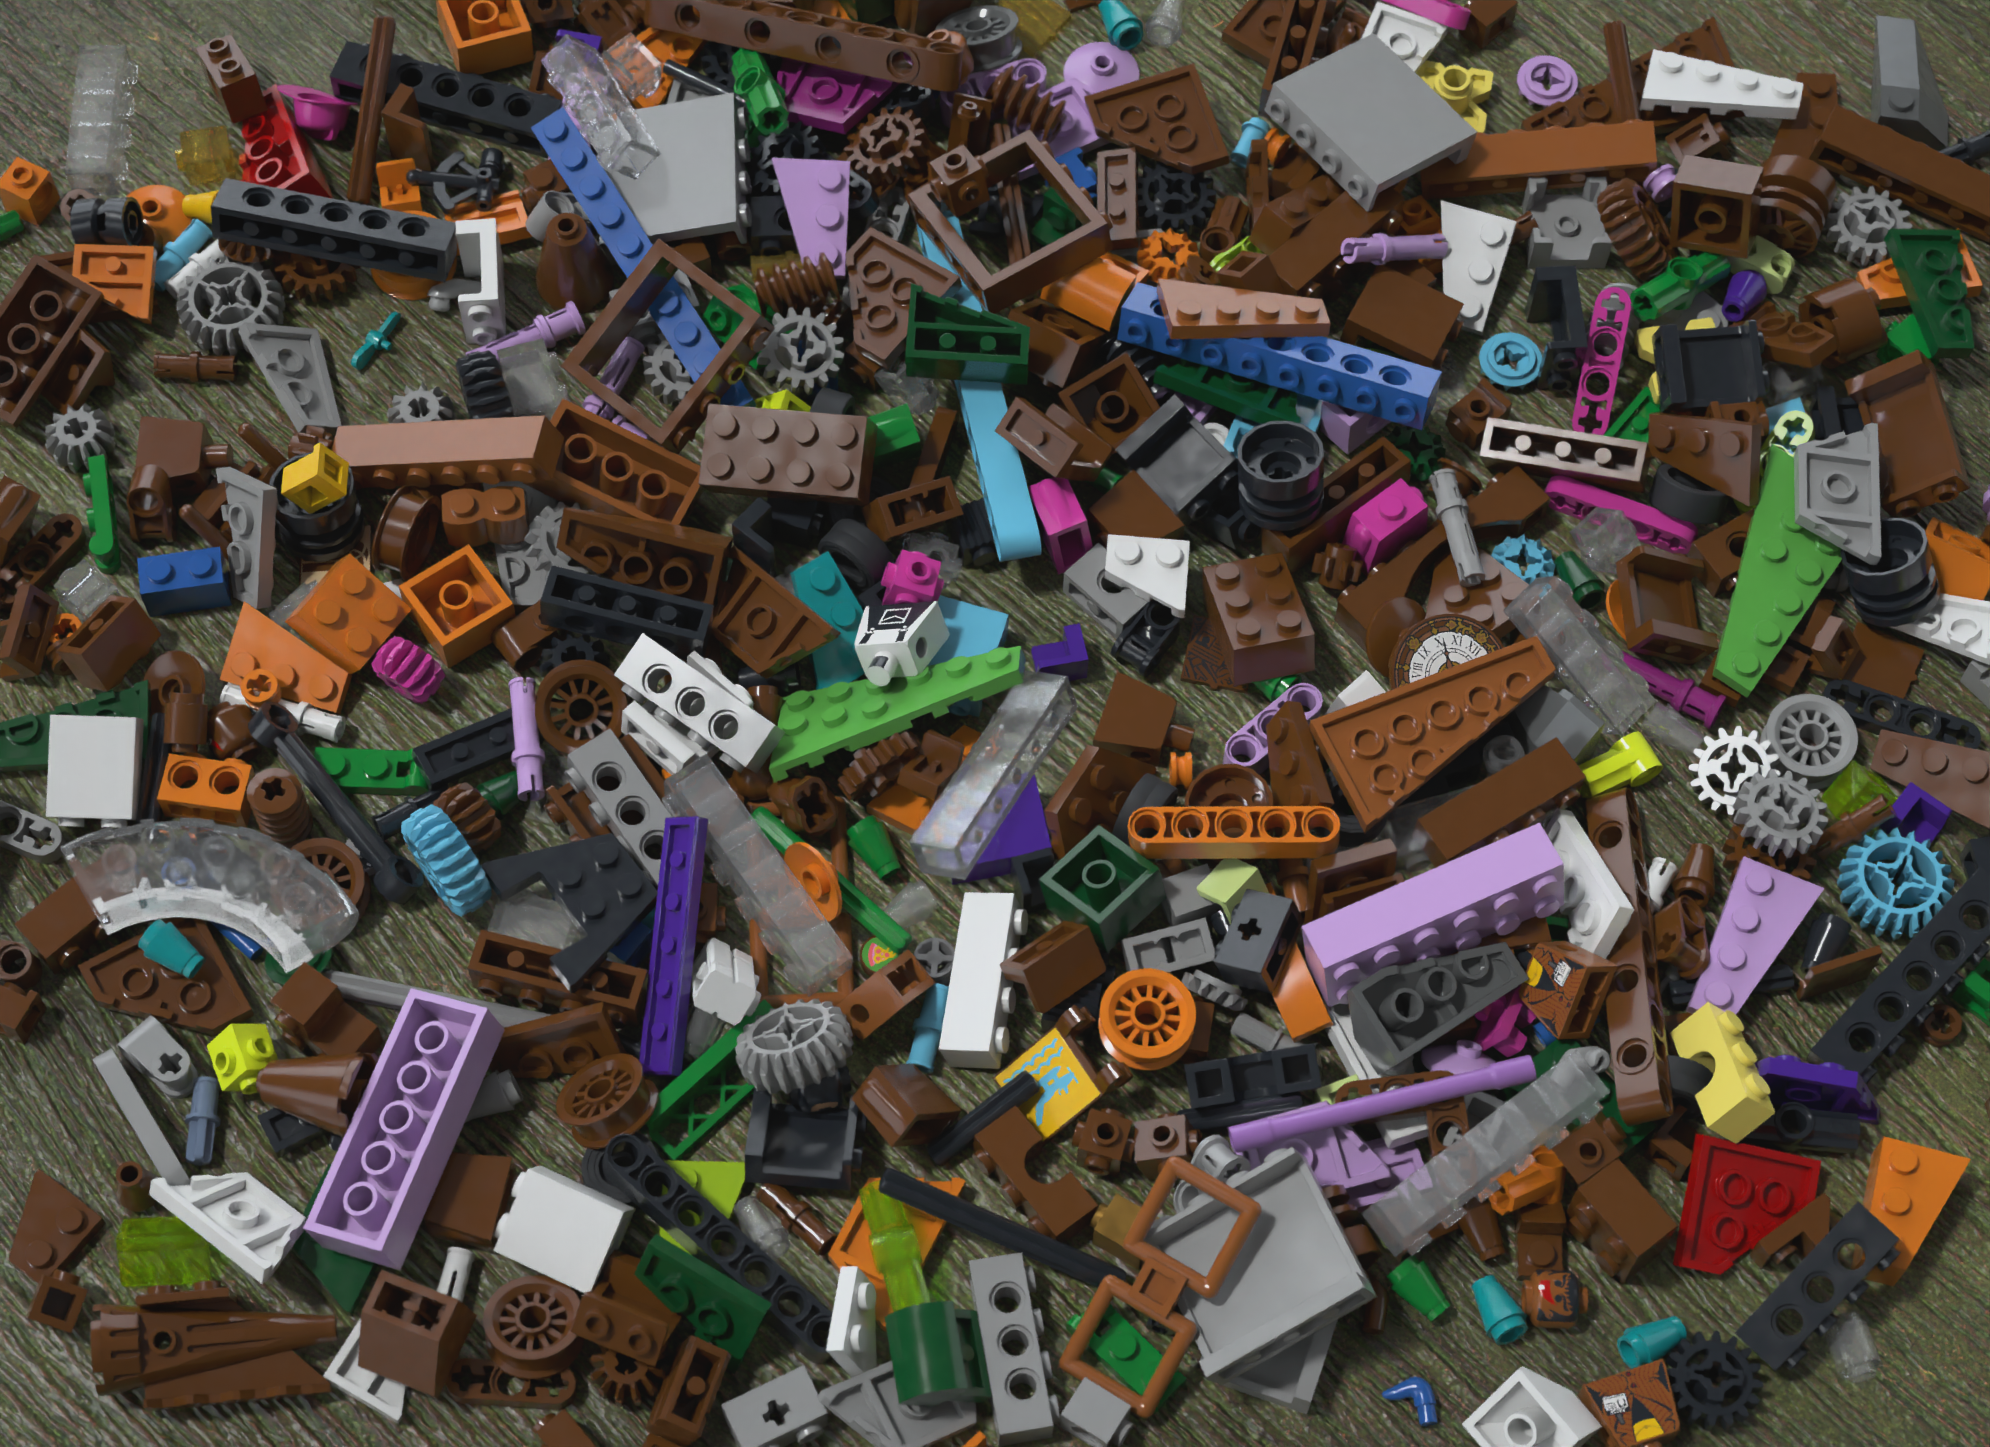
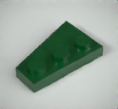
[634,1234,772,1374]

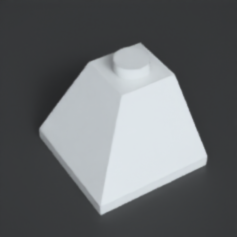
[1462,1366,1602,1447]

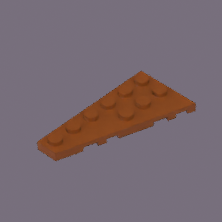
[1309,635,1556,833]

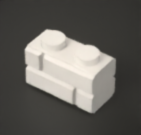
[692,937,761,1026]

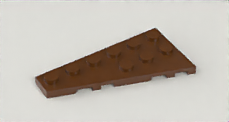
[1520,16,1746,135]

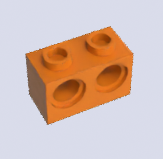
[157,752,255,828]

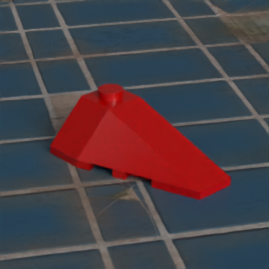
[239,84,334,199]

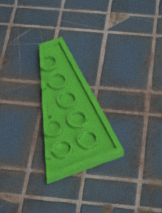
[1712,444,1842,698]
[769,646,1026,783]

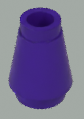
[1721,269,1767,322]

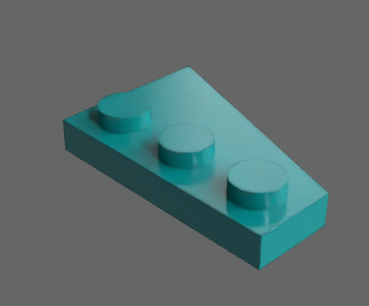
[790,551,865,690]

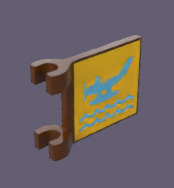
[992,1005,1134,1148]

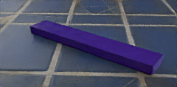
[639,816,708,1077]

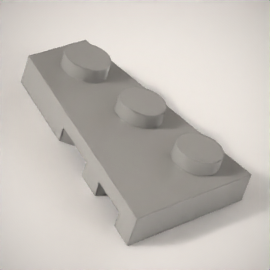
[238,323,342,436]
[216,467,278,609]

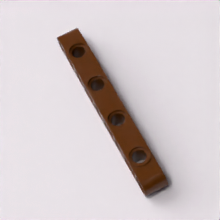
[644,0,963,91]
[1586,787,1673,1127]

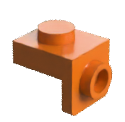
[376,158,423,212]

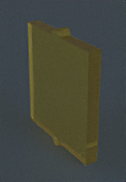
[995,0,1072,57]

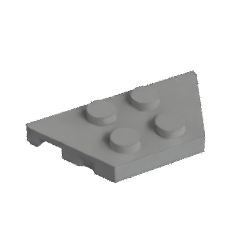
[1794,423,1881,565]
[817,1361,976,1447]

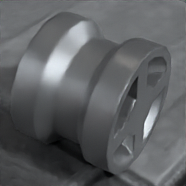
[914,938,955,986]

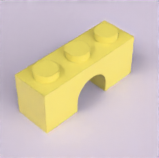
[1670,1002,1775,1144]

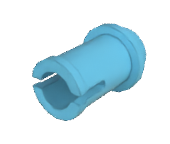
[1230,117,1270,169]

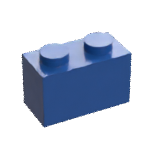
[137,547,232,617]

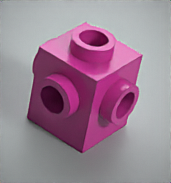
[881,549,944,605]

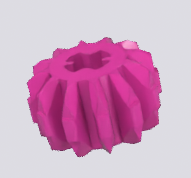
[371,636,445,703]

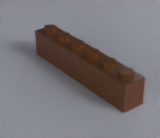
[1809,105,1990,243]

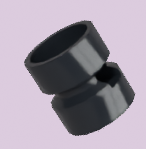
[70,197,144,246]

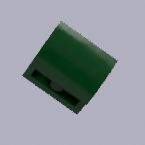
[884,1301,992,1407]

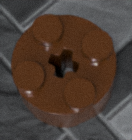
[1798,278,1888,369]

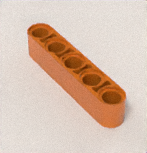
[1128,806,1340,859]

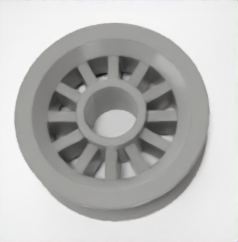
[1760,694,1858,790]

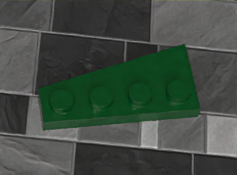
[1884,229,1974,359]

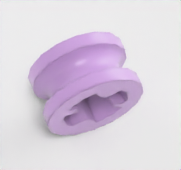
[1643,164,1677,203]

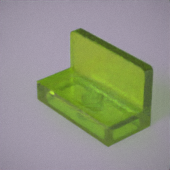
[116,1216,212,1287]

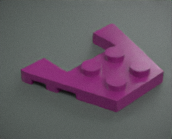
[776,52,913,134]

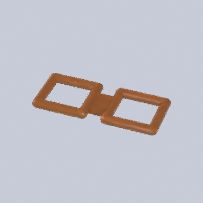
[745,796,855,1009]
[1059,1156,1262,1418]

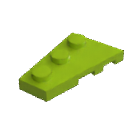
[659,1161,745,1255]

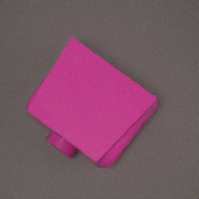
[1028,477,1093,575]
[1342,478,1428,577]

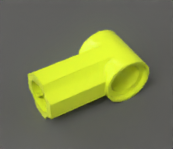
[1578,731,1663,799]

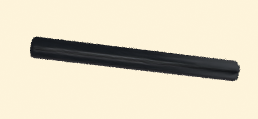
[878,1168,1126,1287]

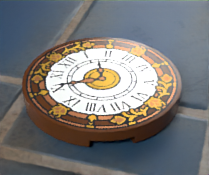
[1388,614,1504,690]

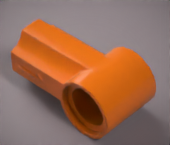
[1485,1146,1567,1215]

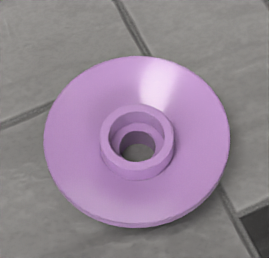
[1064,42,1139,93]
[1420,1039,1496,1075]

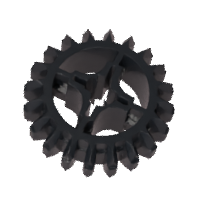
[456,350,515,419]

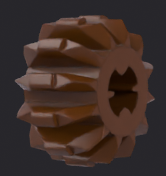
[433,782,501,855]
[590,1344,666,1407]

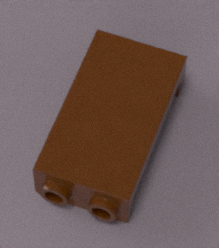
[1844,349,1971,518]

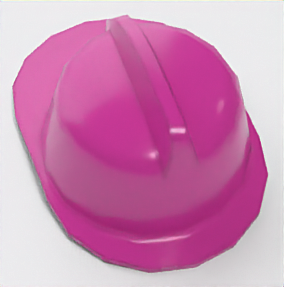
[277,85,358,141]

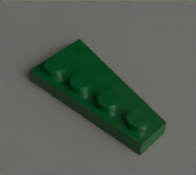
[0,680,151,773]

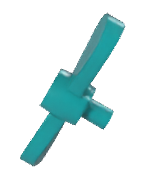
[351,311,401,370]

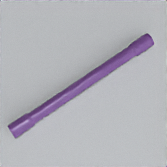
[1228,1055,1536,1153]

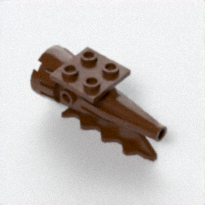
[90,1281,338,1412]

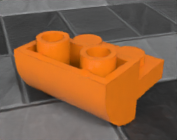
[1040,252,1150,331]

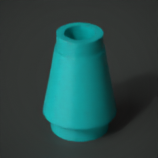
[1098,0,1144,50]
[138,919,205,979]
[1471,1275,1528,1345]
[1617,1316,1687,1369]

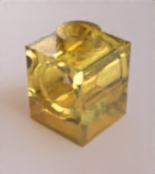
[175,125,237,186]

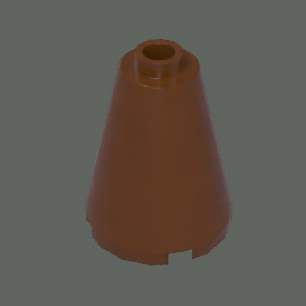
[535,213,614,314]
[256,1052,379,1138]

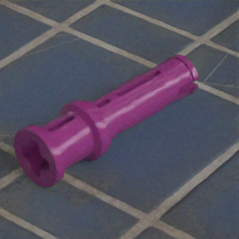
[1601,645,1727,730]

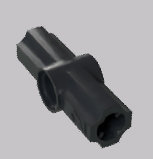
[1723,1102,1860,1154]

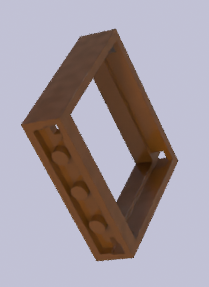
[908,129,1113,314]
[561,238,775,454]

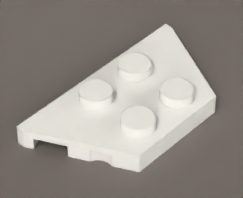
[149,1172,306,1284]

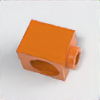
[0,156,60,227]

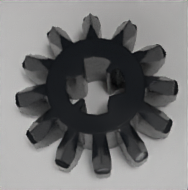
[539,631,611,702]

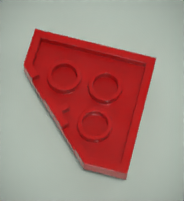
[1673,1134,1821,1275]

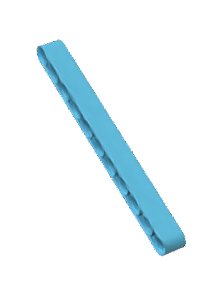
[916,210,1041,562]

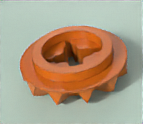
[1137,227,1200,283]

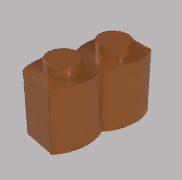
[442,486,530,548]

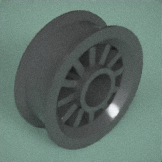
[935,5,1023,72]

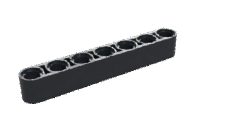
[602,1133,833,1364]

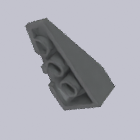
[1870,15,1948,151]
[1503,685,1605,765]
[1347,942,1529,1075]

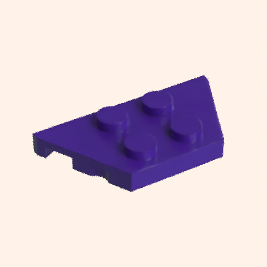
[1755,1055,1880,1125]

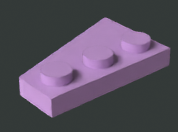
[772,158,850,280]

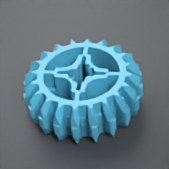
[401,804,492,917]
[1837,827,1955,941]

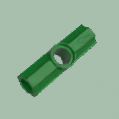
[731,48,789,135]
[1630,251,1731,322]

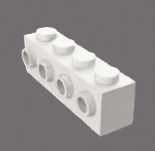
[939,892,1028,1069]

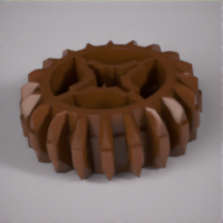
[1597,178,1678,282]

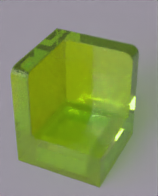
[1821,760,1898,834]

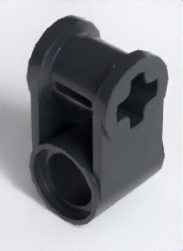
[1110,599,1181,678]

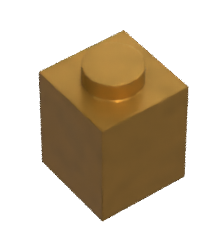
[1090,1193,1159,1270]

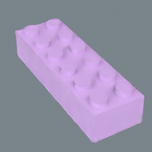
[1301,823,1564,1007]
[303,988,505,1270]

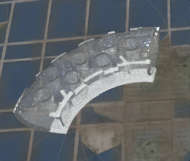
[60,818,359,973]

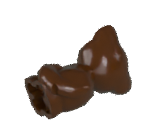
[721,753,838,837]

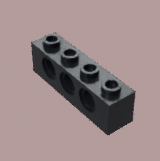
[540,565,714,660]
[1735,1202,1901,1371]

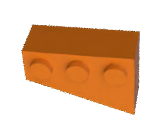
[1851,1136,1971,1286]

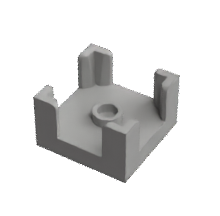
[1522,177,1612,268]

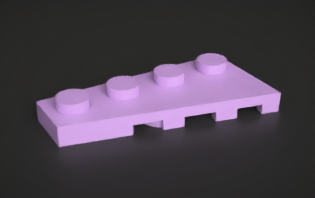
[1686,856,1824,1014]

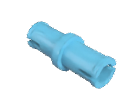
[154,218,212,292]
[906,983,949,1074]

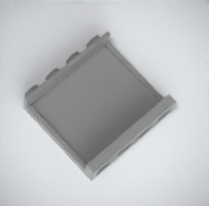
[1264,33,1477,212]
[599,93,752,265]
[1144,1147,1377,1386]

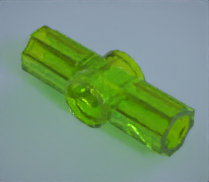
[859,1180,931,1312]

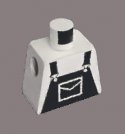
[854,601,950,686]

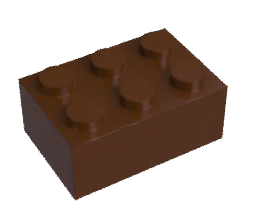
[1202,552,1315,686]

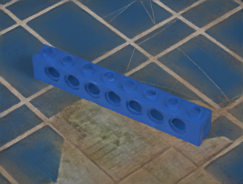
[1118,282,1442,430]

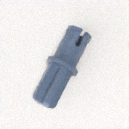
[185,1076,221,1166]

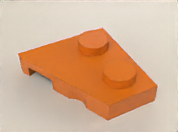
[72,244,157,324]

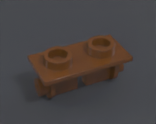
[947,92,993,157]

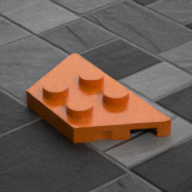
[828,1178,966,1332]

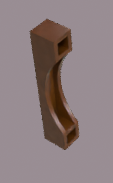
[1334,465,1551,653]

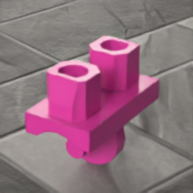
[1473,984,1537,1058]

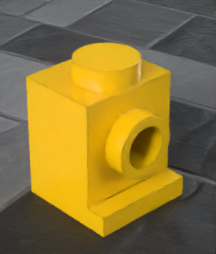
[281,443,349,514]

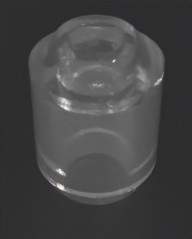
[683,1001,726,1062]
[1824,1312,1882,1383]

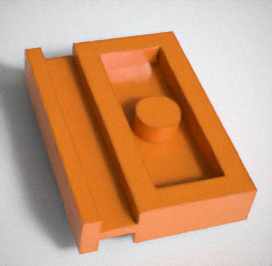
[443,190,533,256]

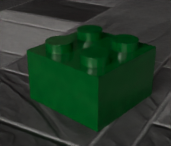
[1039,825,1167,953]

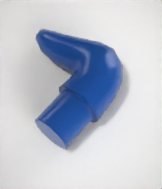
[1382,1376,1438,1426]

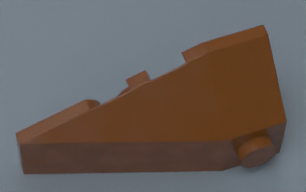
[556,507,733,609]

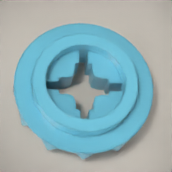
[1478,332,1542,391]
[1491,534,1555,592]

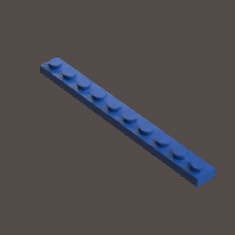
[531,107,757,407]

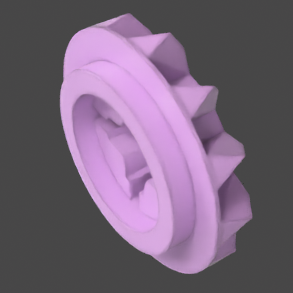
[1516,55,1578,109]

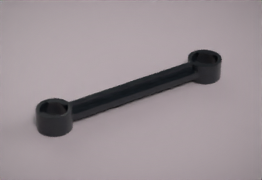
[248,702,424,904]

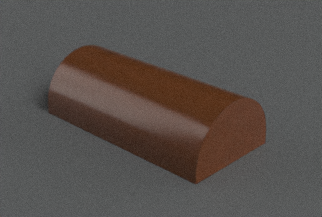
[0,254,105,430]

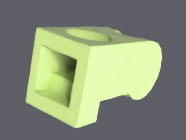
[1727,235,1795,294]

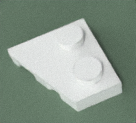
[826,1266,877,1377]

